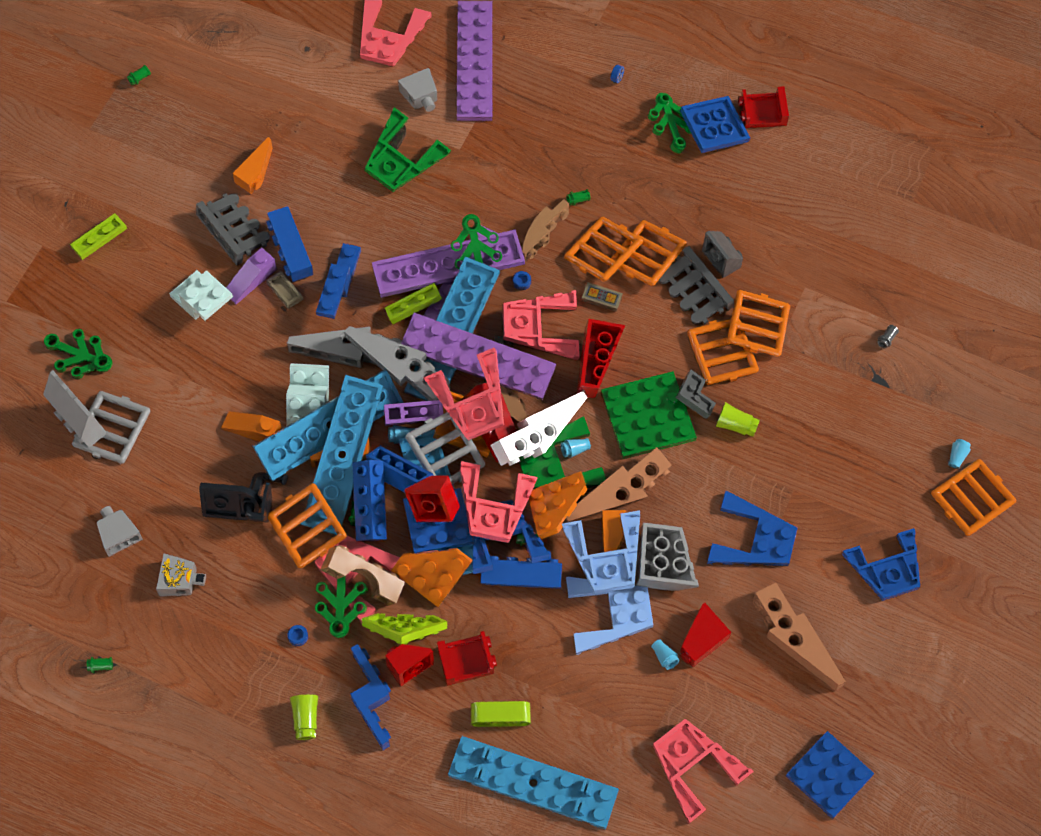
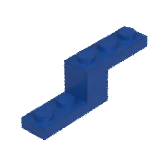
[316,243,361,319]
[350,644,391,750]

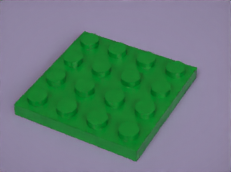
[601,371,697,459]

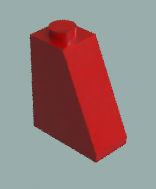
[680,603,732,667]

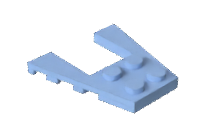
[562,510,640,594]
[566,577,653,655]

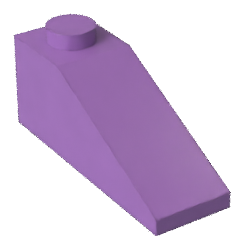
[226,248,277,304]
[383,400,443,426]

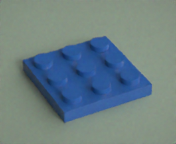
[680,96,750,153]
[403,488,473,553]
[786,731,874,819]

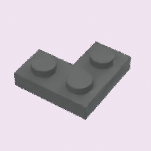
[676,370,716,419]

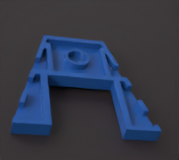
[707,491,797,566]
[473,500,551,574]

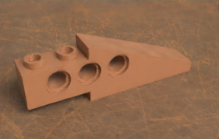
[564,447,672,523]
[753,583,846,691]

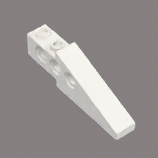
[491,391,587,466]

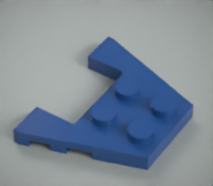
[842,528,920,601]

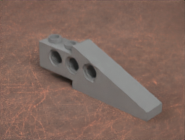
[344,326,450,401]
[287,327,404,368]

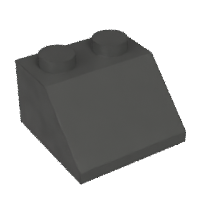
[702,231,743,278]

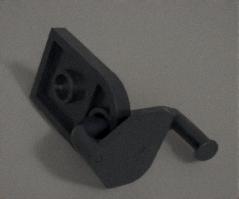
[199,472,288,523]

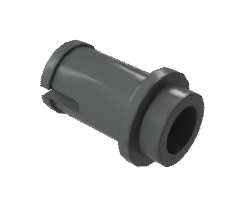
[877,325,899,348]

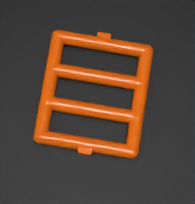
[564,216,643,282]
[611,220,687,286]
[727,290,790,357]
[687,319,759,385]
[931,459,1016,536]
[268,483,347,568]

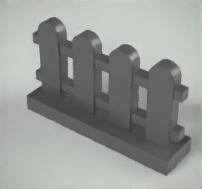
[196,193,270,266]
[658,246,734,325]

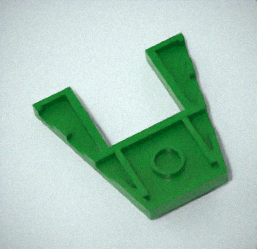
[364,107,451,192]
[519,416,606,489]

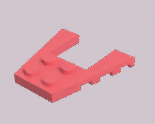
[360,0,431,67]
[502,290,580,360]
[424,347,504,441]
[460,461,538,543]
[315,536,402,624]
[653,719,754,824]

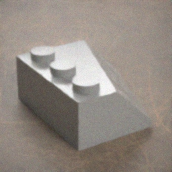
[43,370,107,448]
[636,522,699,591]

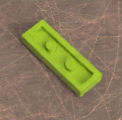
[70,213,127,260]
[385,283,442,324]

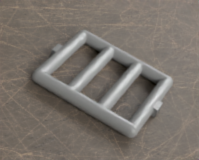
[72,391,150,464]
[405,412,485,484]

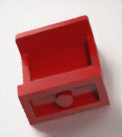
[738,86,789,128]
[437,631,497,686]

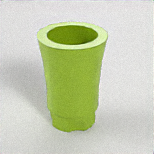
[715,402,760,437]
[290,694,319,740]

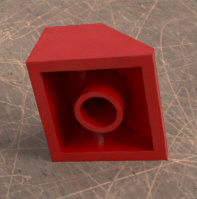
[404,475,460,522]
[385,644,434,686]

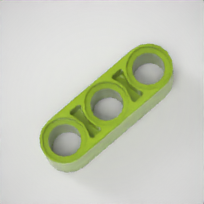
[471,701,531,727]

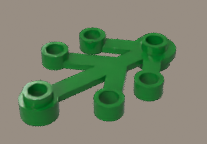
[647,93,691,154]
[450,214,502,269]
[44,329,113,379]
[315,576,368,638]

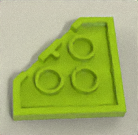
[362,613,447,645]

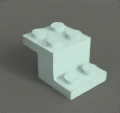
[169,270,233,321]
[286,363,329,426]

